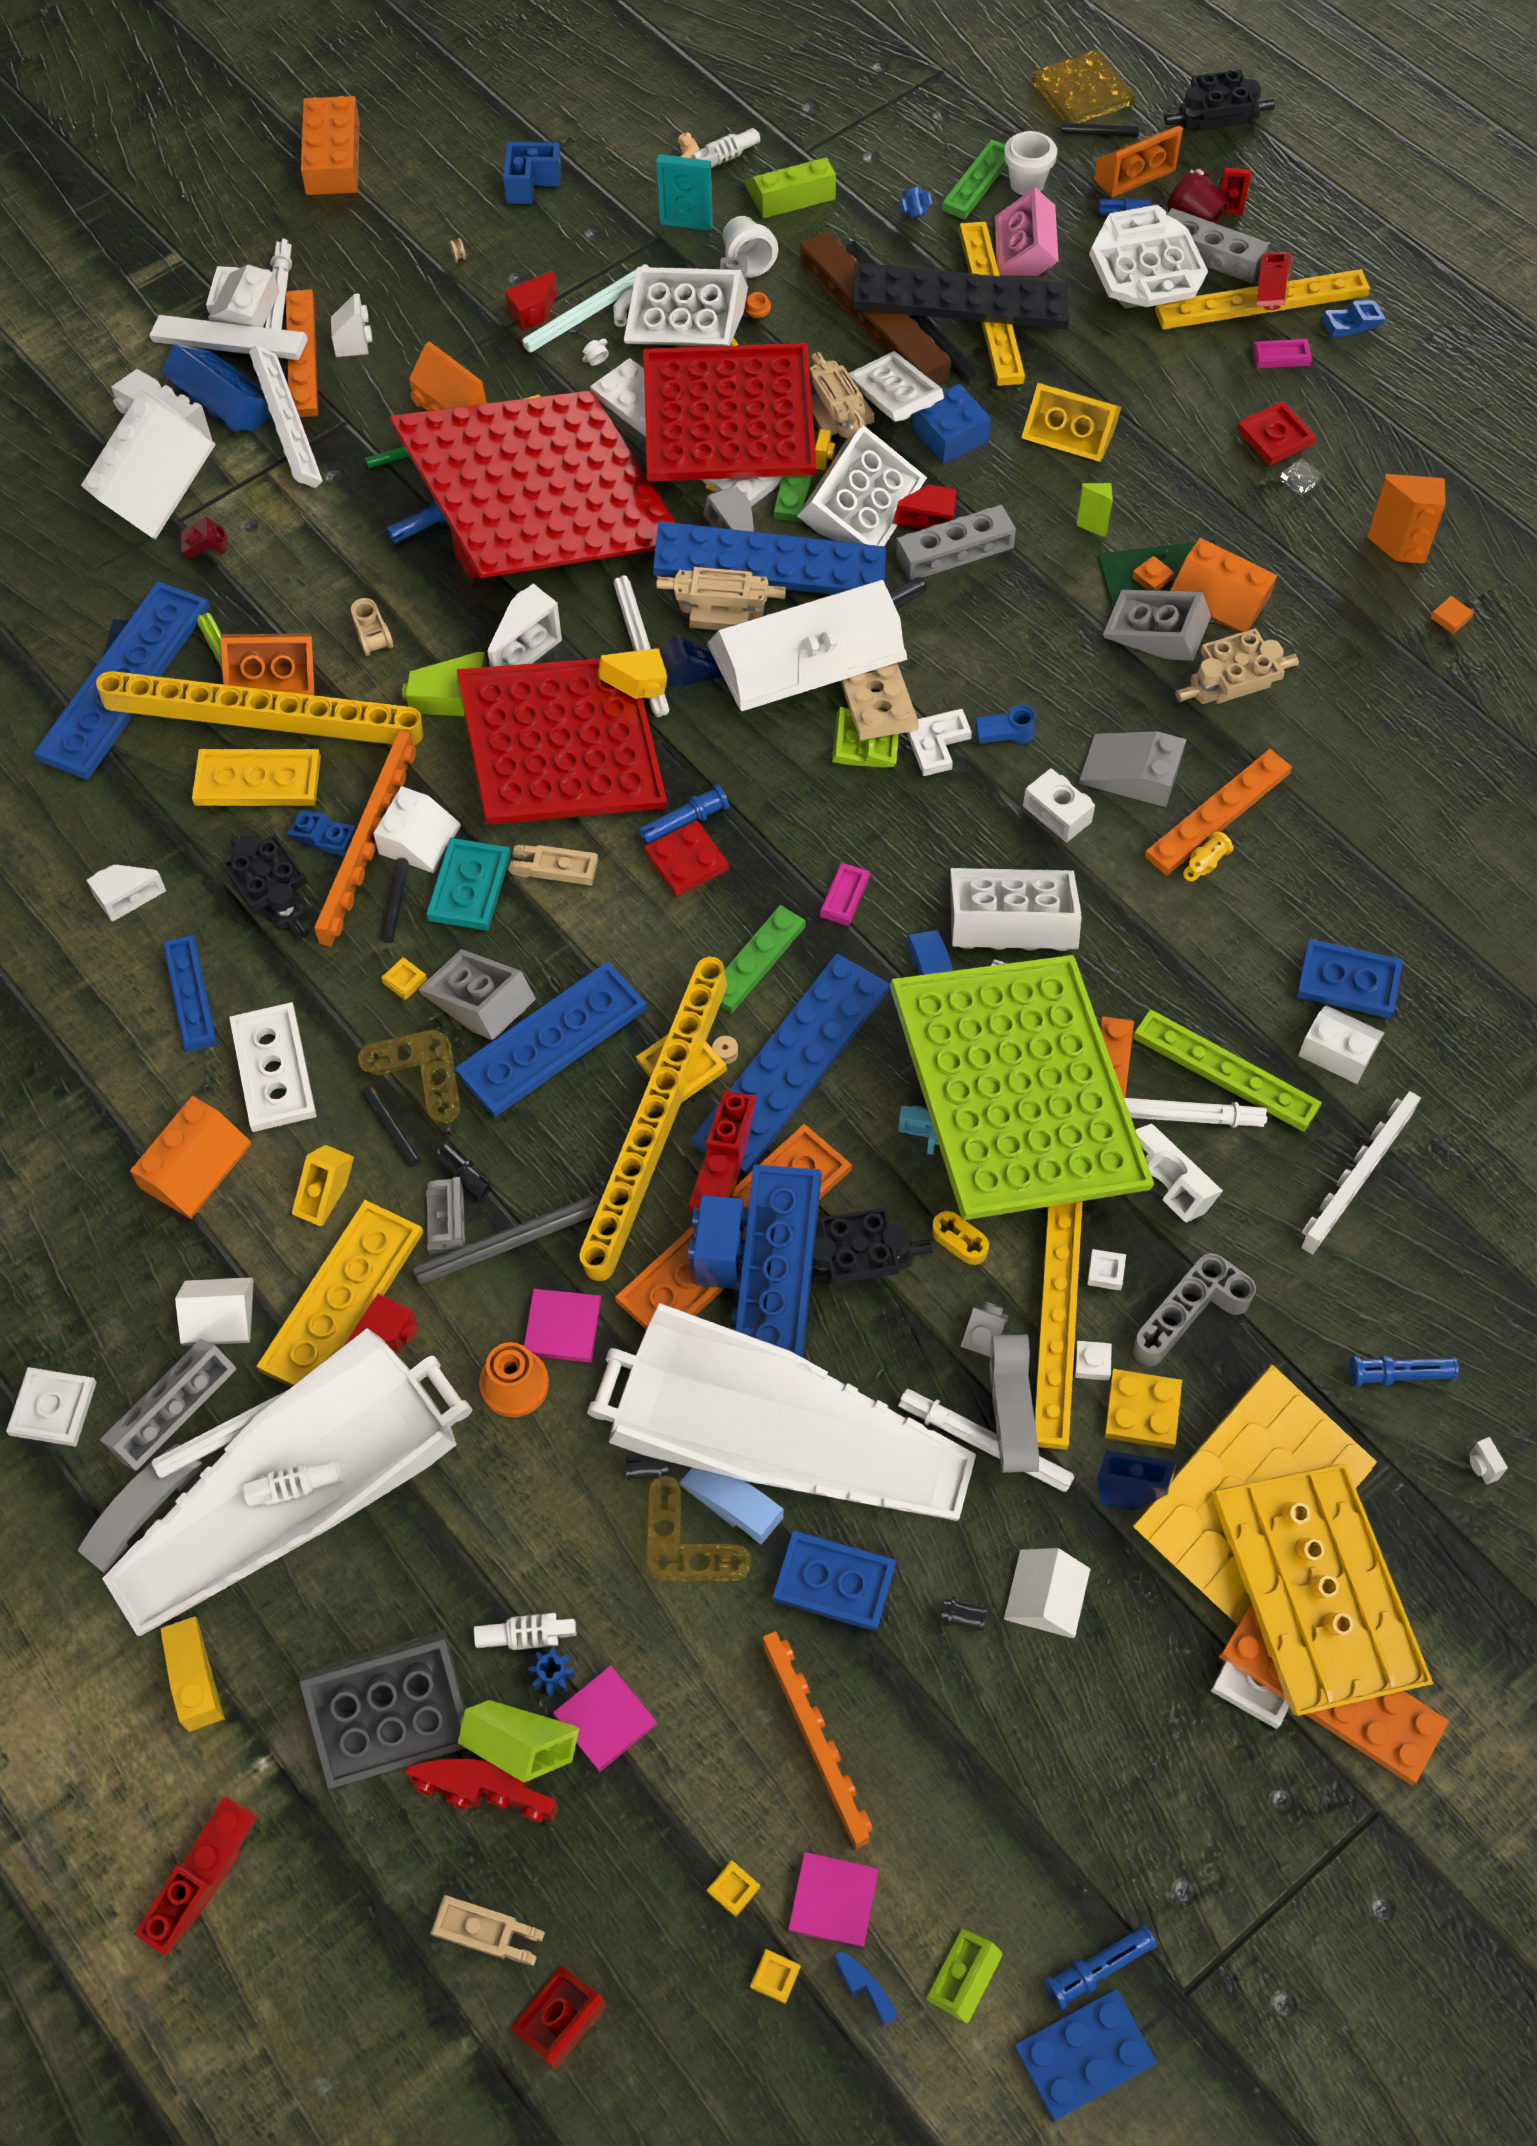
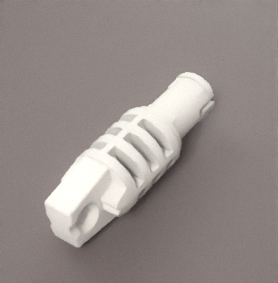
[693,128,760,168]
[243,1460,344,1506]
[474,1613,577,1650]

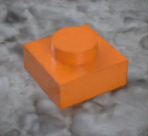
[1132,556,1174,591]

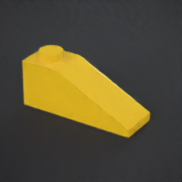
[160,1616,224,1732]

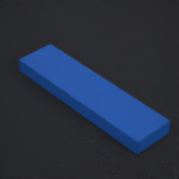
[163,935,218,1052]

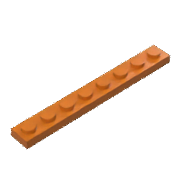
[314,731,416,947]

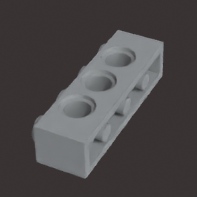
[1167,208,1269,284]
[896,505,1016,581]
[100,1339,237,1471]

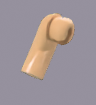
[678,132,699,158]

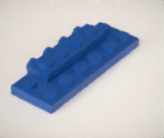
[731,1165,822,1358]

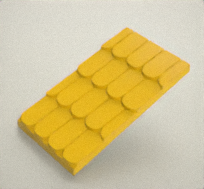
[1133,1364,1377,1625]
[1211,1464,1433,1716]

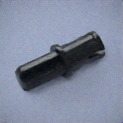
[435,1144,493,1200]

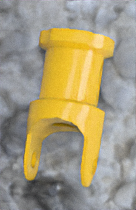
[1183,831,1233,882]

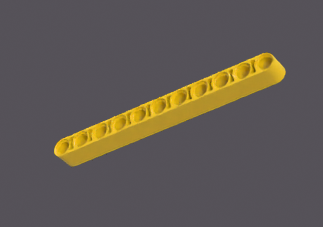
[96,671,423,746]
[579,957,728,1282]

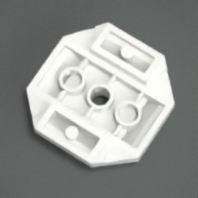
[1089,205,1208,309]

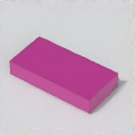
[1252,339,1312,368]
[820,863,870,926]

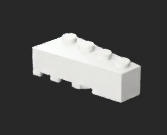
[111,369,212,441]

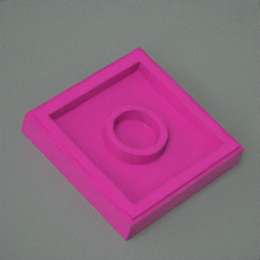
[524,1289,601,1363]
[553,1666,657,1773]
[788,1852,879,1949]

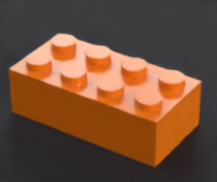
[301,96,360,195]

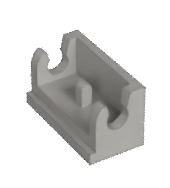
[426,1177,465,1254]

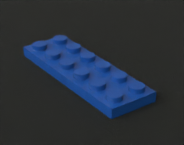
[454,961,647,1118]

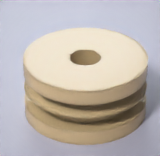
[449,238,466,262]
[712,1036,738,1064]

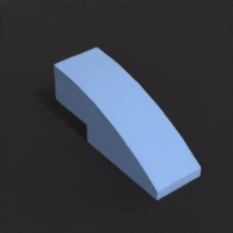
[679,1467,784,1544]

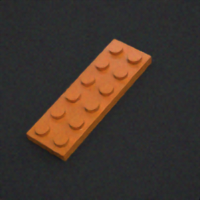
[1219,1602,1449,1786]

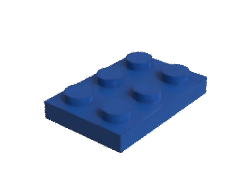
[1296,939,1403,1019]
[773,1531,896,1632]
[1014,1989,1157,2122]

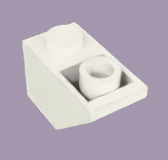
[331,294,373,357]

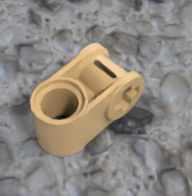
[351,598,394,656]

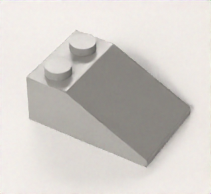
[1103,590,1211,661]
[1079,731,1186,807]
[418,949,536,1040]

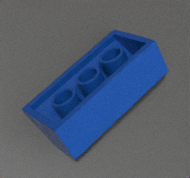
[161,343,272,432]

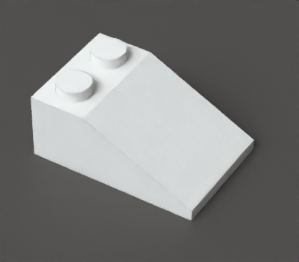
[488,584,562,667]

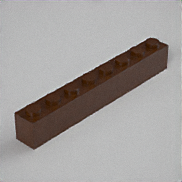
[800,231,951,386]

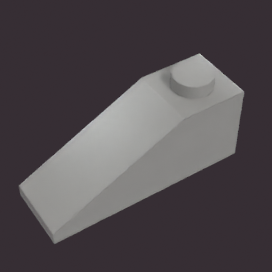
[703,486,754,532]

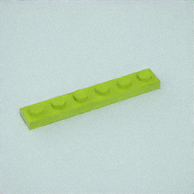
[1133,1009,1322,1132]

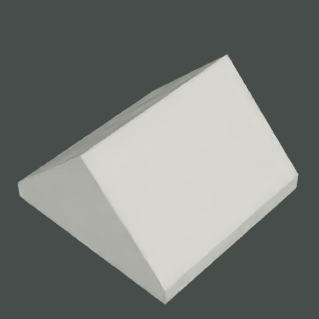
[175,1278,254,1346]
[1004,1548,1090,1638]

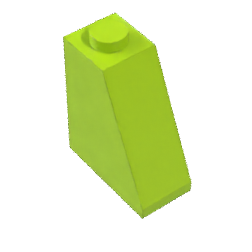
[402,652,487,717]
[458,1700,580,1783]

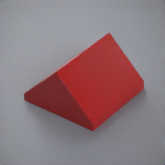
[510,1965,607,2071]

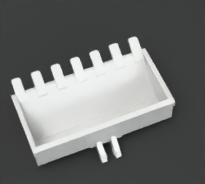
[707,580,907,711]

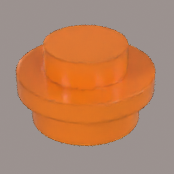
[744,292,771,318]

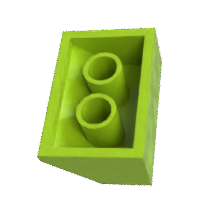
[745,157,836,219]

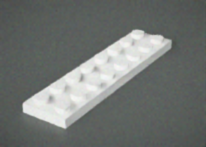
[590,358,783,507]

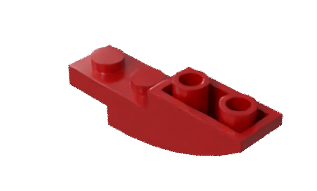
[1257,252,1293,310]
[689,1090,756,1212]
[406,1759,559,1823]
[134,1796,259,1955]

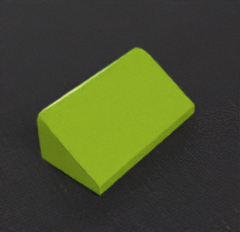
[1076,483,1113,537]
[926,1929,1003,2023]

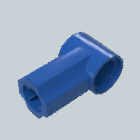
[975,705,1035,744]

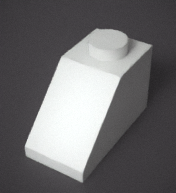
[87,865,166,922]

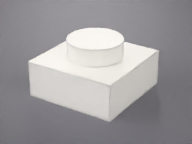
[1087,1249,1126,1291]
[1075,1341,1112,1381]
[1469,1437,1507,1485]

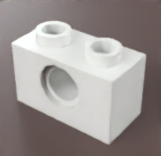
[1023,768,1095,843]

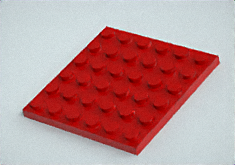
[643,343,817,481]
[456,659,667,825]

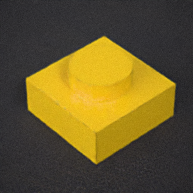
[815,429,836,471]

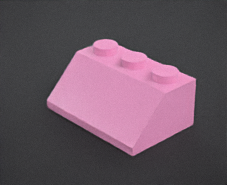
[995,187,1059,276]

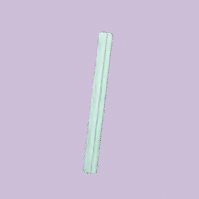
[522,264,649,353]

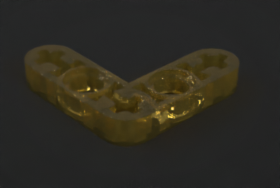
[358,1030,460,1123]
[647,1476,751,1581]

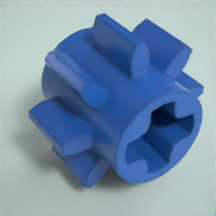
[898,186,932,219]
[528,1647,575,1697]

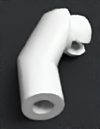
[613,290,633,327]

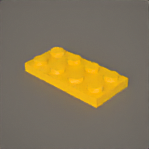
[192,749,321,806]

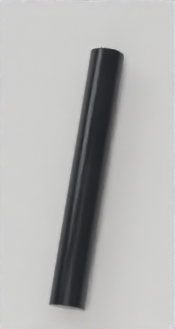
[1061,122,1139,136]
[382,858,409,943]
[362,1086,421,1167]

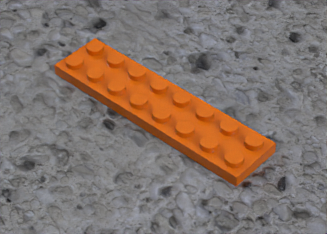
[615,1124,852,1329]

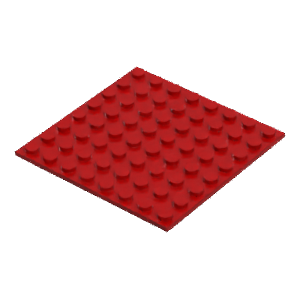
[389,391,676,578]

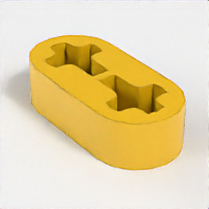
[932,1211,989,1265]

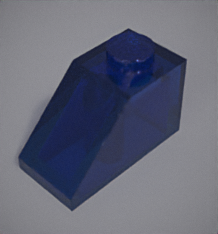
[659,635,722,687]
[1097,1450,1176,1510]

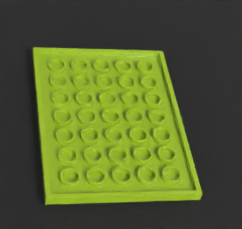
[889,955,1154,1220]

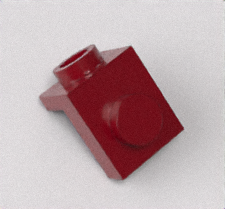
[181,517,227,559]

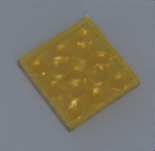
[1031,49,1136,123]

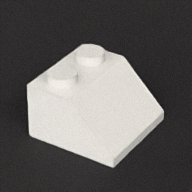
[208,265,280,327]
[374,786,460,873]
[1298,1005,1384,1084]

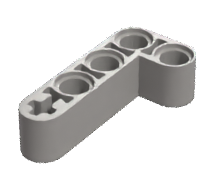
[1132,1253,1256,1367]
[990,1334,1039,1473]

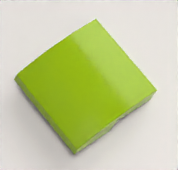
[832,707,899,767]

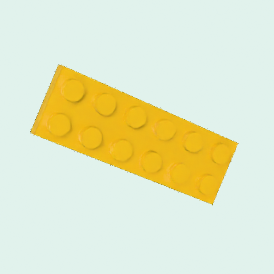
[256,1200,424,1388]

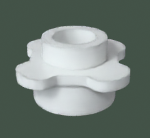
[582,339,609,366]

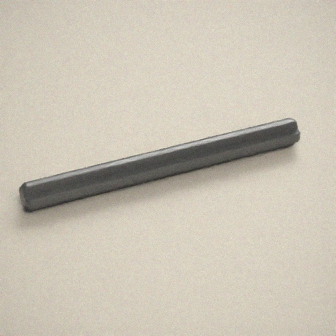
[413,1195,601,1284]

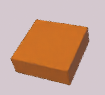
[1431,596,1474,634]

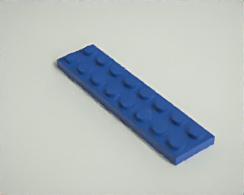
[653,521,886,595]
[34,581,210,780]
[691,954,890,1177]

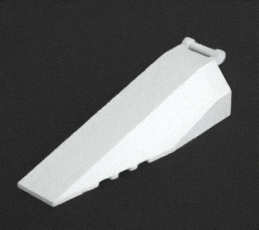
[587,1303,976,1521]
[102,1328,472,1636]

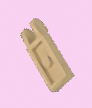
[508,845,598,886]
[430,1895,545,1966]

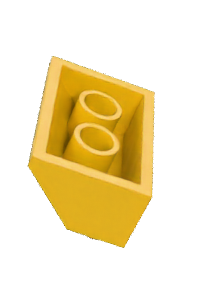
[1021,383,1122,462]

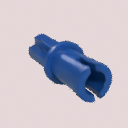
[1098,197,1152,215]

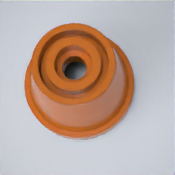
[479,1342,549,1417]

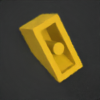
[598,648,667,699]
[292,1145,354,1226]

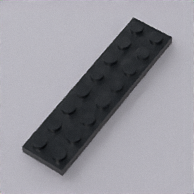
[853,262,1069,330]

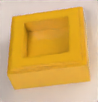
[381,957,427,1000]
[707,1860,761,1918]
[750,1949,801,2005]

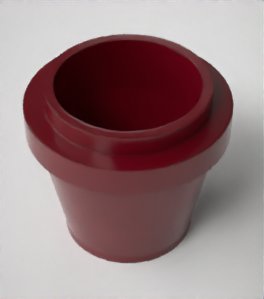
[1167,168,1229,224]

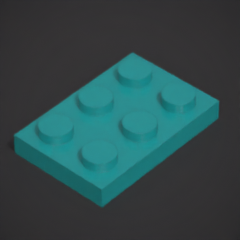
[656,154,713,231]
[427,838,511,931]

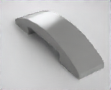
[77,1444,204,1574]

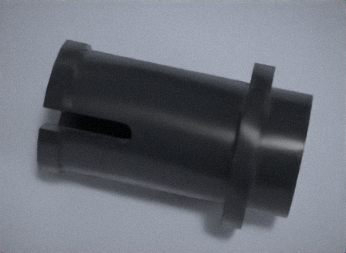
[625,1456,670,1480]
[940,1597,987,1631]

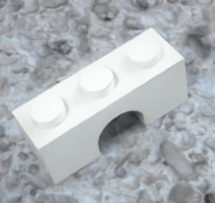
[1136,1124,1223,1222]

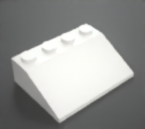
[624,267,748,346]
[81,390,216,539]
[797,426,927,546]
[950,868,1082,951]

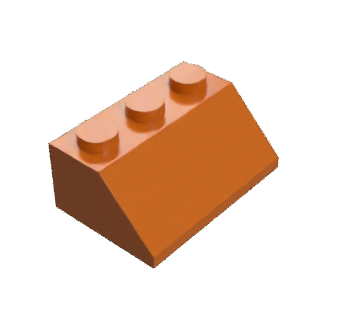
[1094,126,1183,198]
[409,341,487,411]
[1367,474,1445,564]
[1170,538,1278,634]
[220,633,314,695]
[130,1096,252,1219]

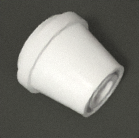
[1004,131,1057,195]
[723,216,778,278]

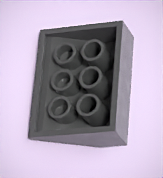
[299,1630,466,1789]

